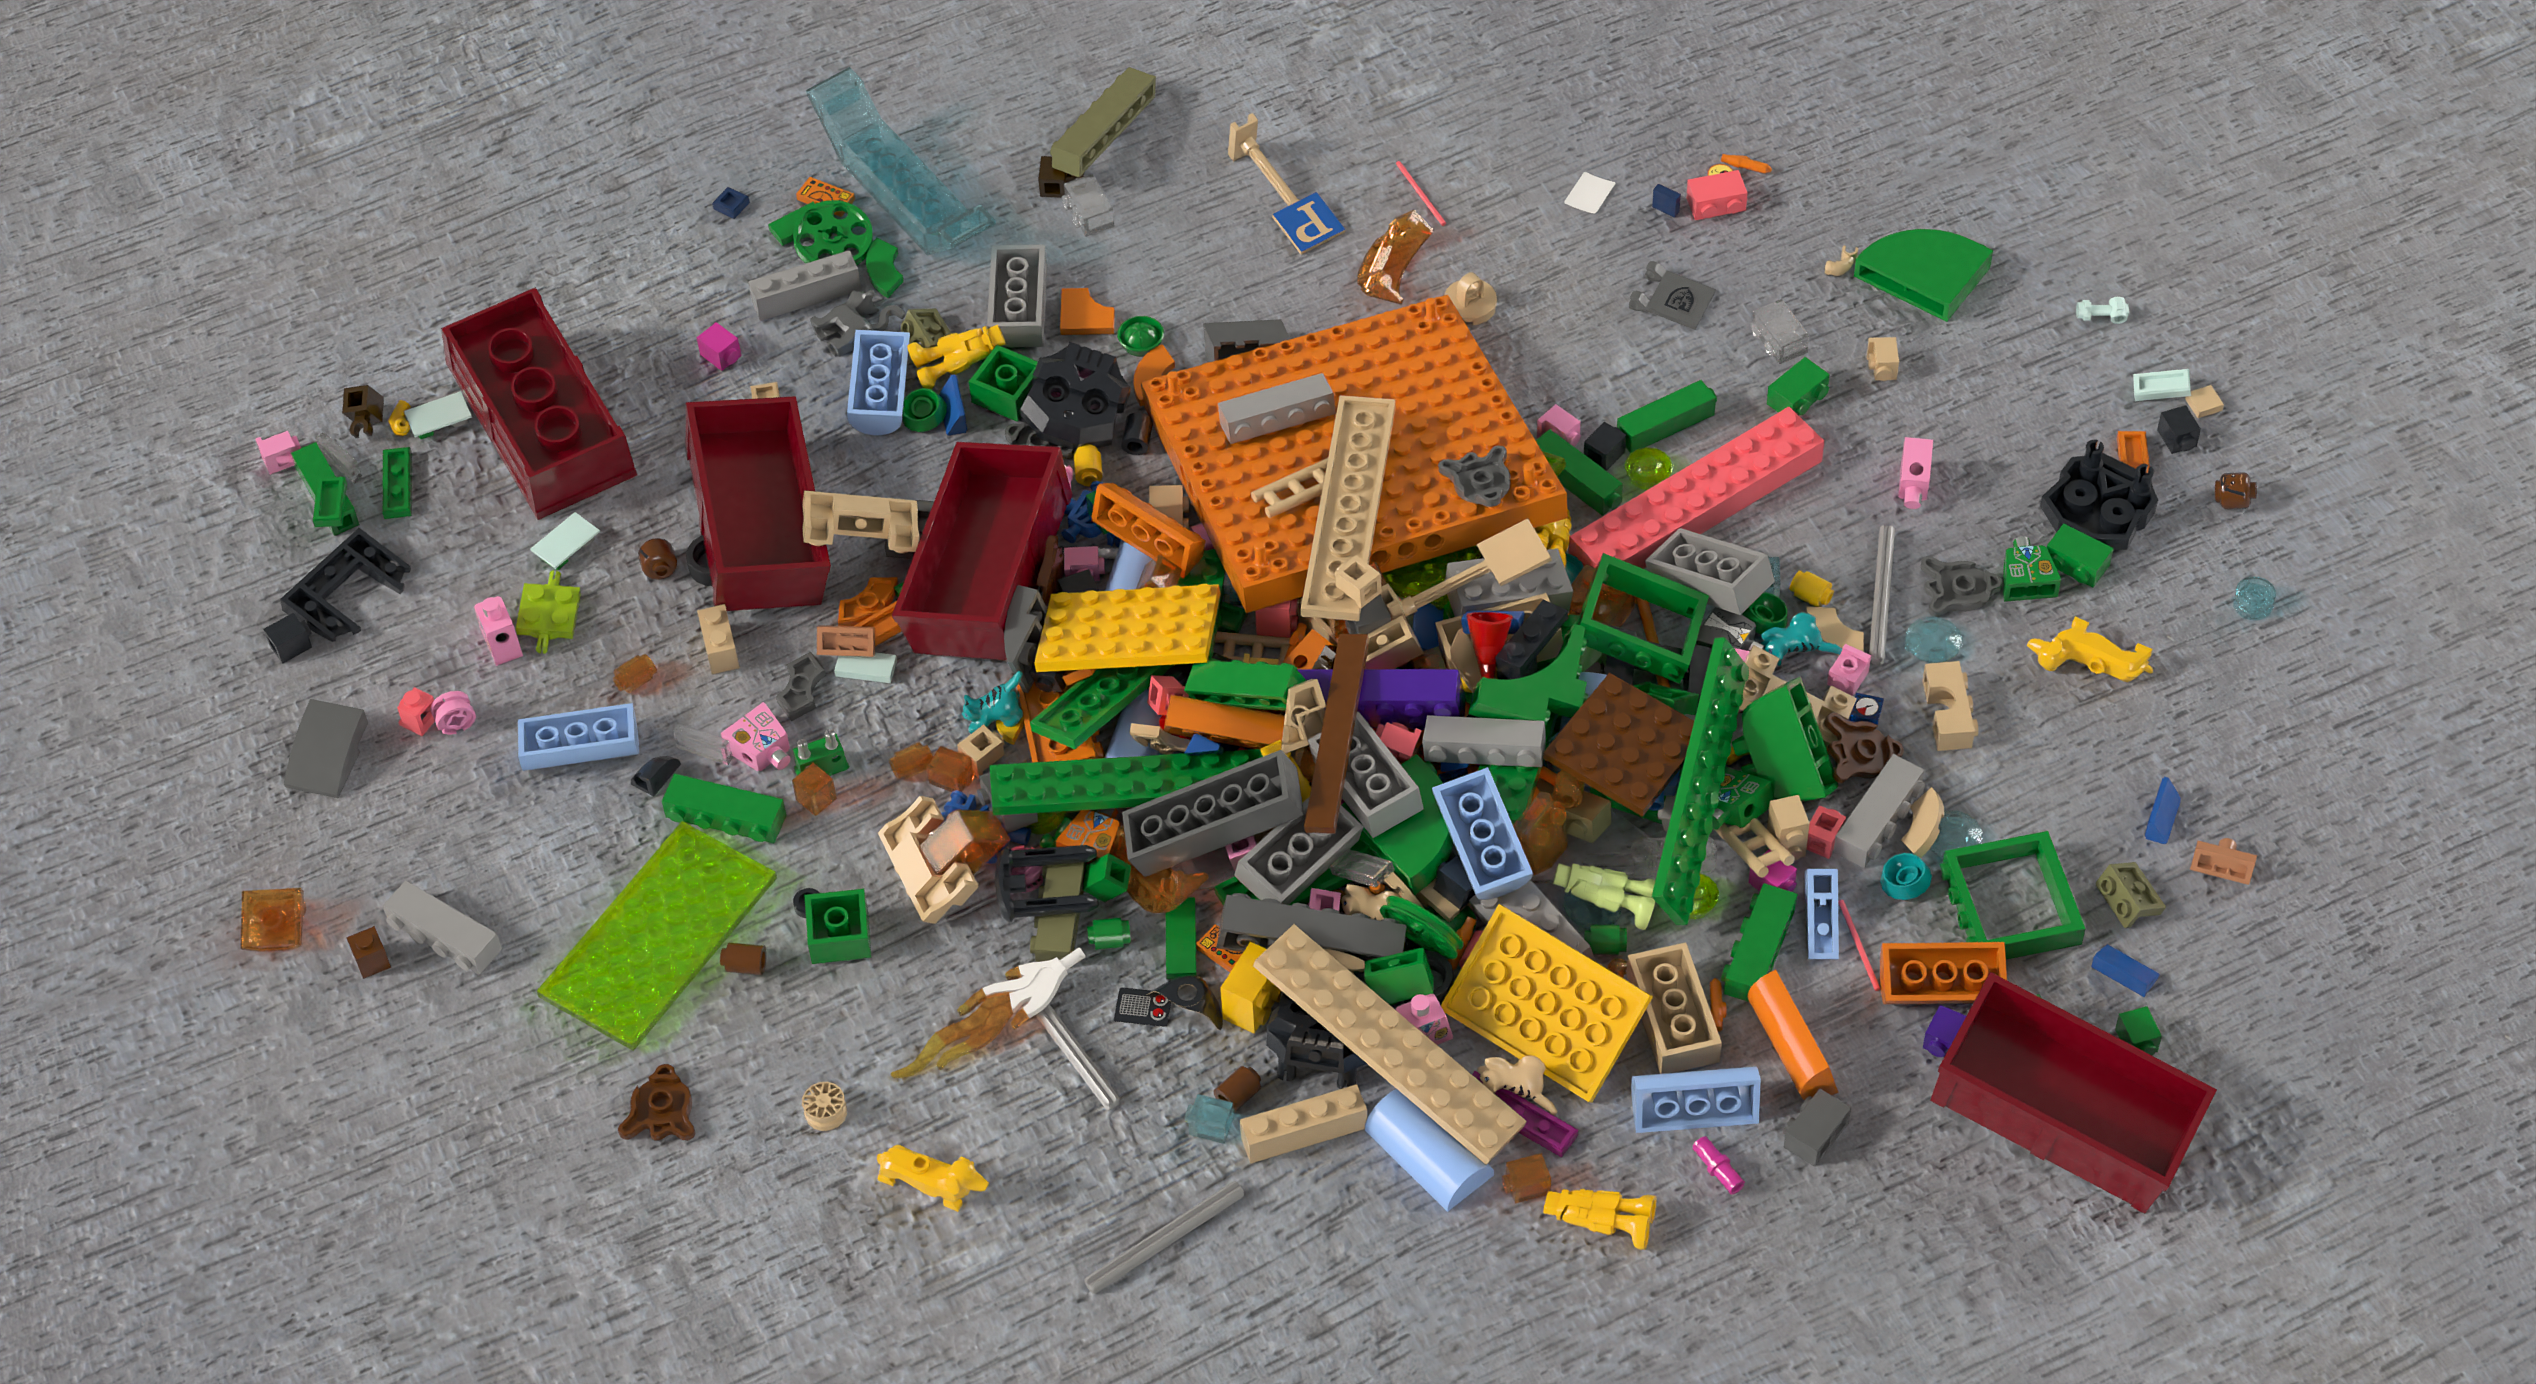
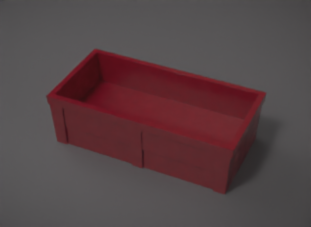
[441,287,638,520]
[685,396,831,611]
[892,442,1073,660]
[1930,972,2217,1214]

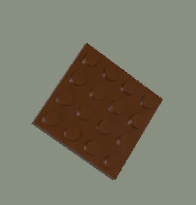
[1543,673,1694,817]

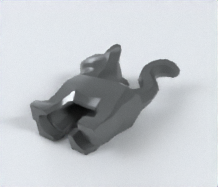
[810,290,905,357]

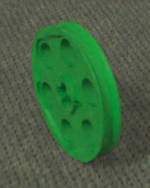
[793,200,873,266]
[1380,896,1464,959]

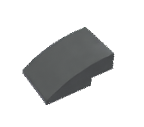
[1004,585,1047,693]
[284,699,368,798]

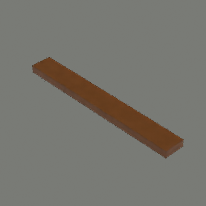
[1304,634,1370,834]

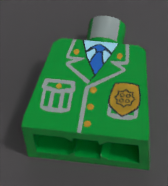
[2003,537,2061,602]
[1712,766,1774,830]

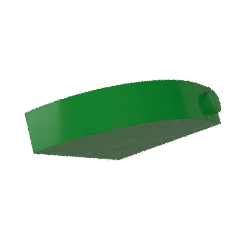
[1854,229,1993,322]
[1341,754,1454,895]

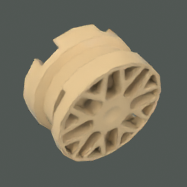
[802,1082,847,1131]

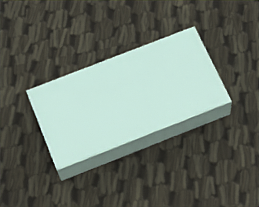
[2133,369,2191,401]
[834,652,897,683]

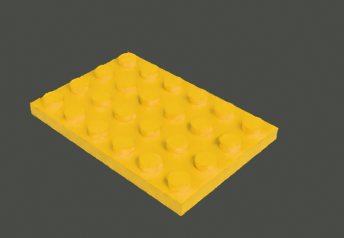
[1034,584,1221,672]
[1441,904,1653,1103]

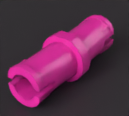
[1692,1136,1745,1195]

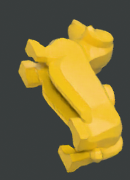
[2027,616,2153,682]
[876,1145,989,1212]

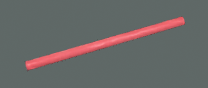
[1396,161,1446,226]
[1838,900,1881,991]

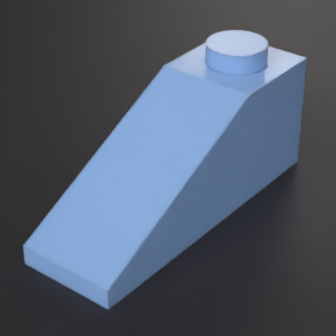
[1804,869,1839,959]

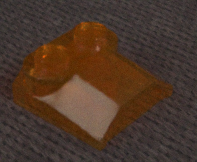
[1513,792,1568,876]
[240,888,306,952]

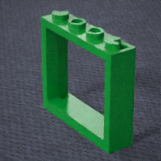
[1577,553,1709,684]
[1940,831,2086,960]

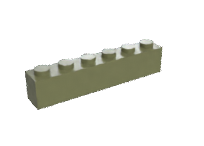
[1050,67,1156,177]

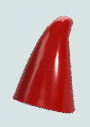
[1466,612,1513,679]

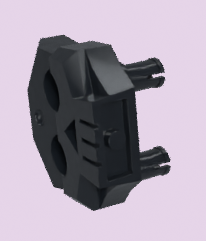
[1021,342,1131,451]
[2040,440,2158,550]
[1266,991,1367,1089]

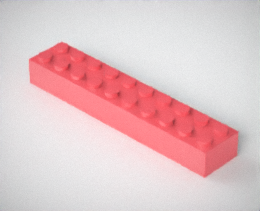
[1569,407,1824,593]

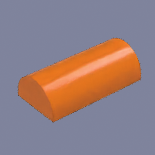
[1163,695,1285,749]
[1880,942,2007,1004]
[1748,970,1839,1100]

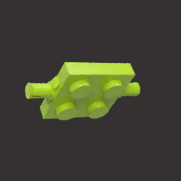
[516,570,581,654]

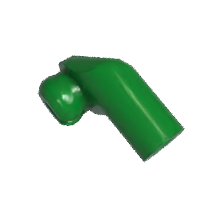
[1039,816,1073,848]

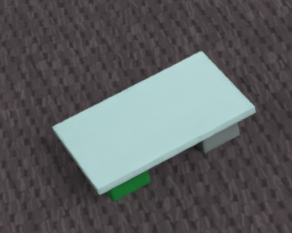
[404,391,472,439]
[530,512,600,570]

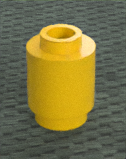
[1074,444,1103,486]
[1789,570,1834,607]

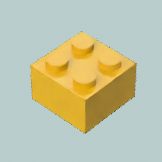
[1220,942,1282,1034]

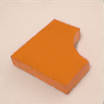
[1060,288,1115,335]

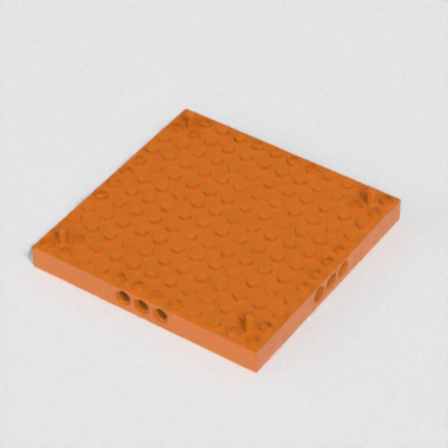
[1141,295,1568,613]

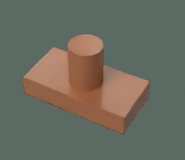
[817,625,875,657]
[2190,838,2257,885]

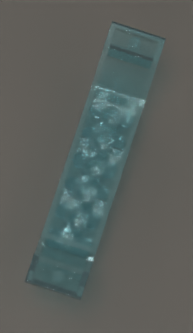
[806,67,996,256]

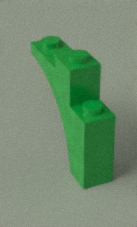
[1469,624,1588,726]

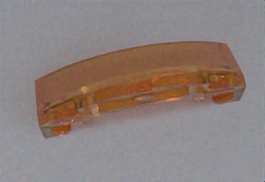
[1357,209,1434,305]
[1114,826,1209,913]

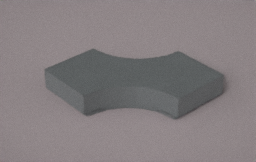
[776,652,826,721]

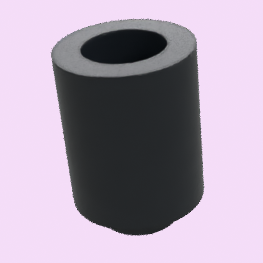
[1121,412,1153,455]

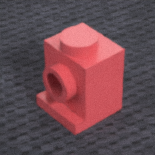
[1147,676,1189,715]
[397,687,435,736]
[1375,722,1422,763]
[1806,805,1846,859]

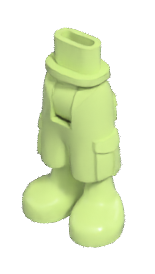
[1553,863,1655,930]

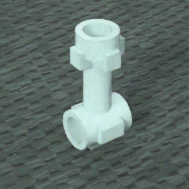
[2076,297,2129,324]

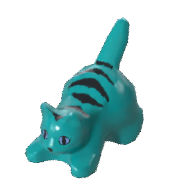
[1760,612,1842,666]
[962,671,1023,734]

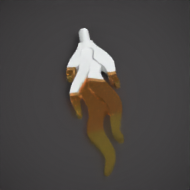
[891,948,1086,1079]

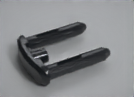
[995,845,1099,923]

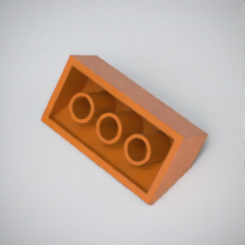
[1091,483,1206,578]

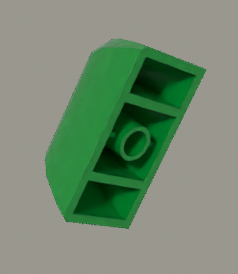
[1732,676,1839,801]

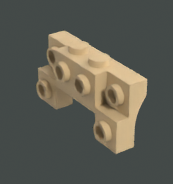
[803,491,919,553]
[1739,645,1857,755]
[878,796,979,924]

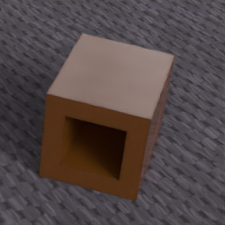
[346,926,391,979]

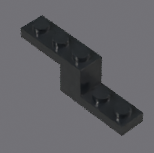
[1467,599,1568,718]

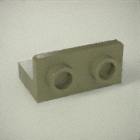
[901,308,951,348]
[2096,862,2166,928]

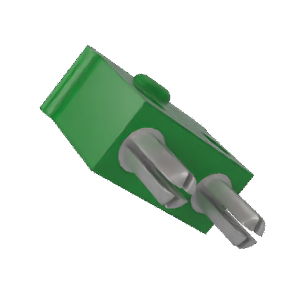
[793,729,850,785]

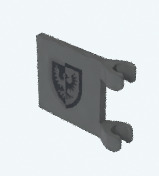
[1629,261,1716,330]

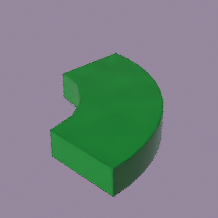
[866,238,904,298]

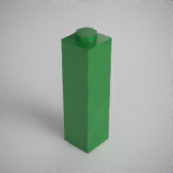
[1617,380,1717,454]
[1535,429,1623,516]
[291,442,360,536]

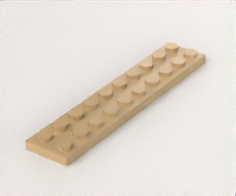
[1301,395,1396,621]
[1253,924,1527,1165]

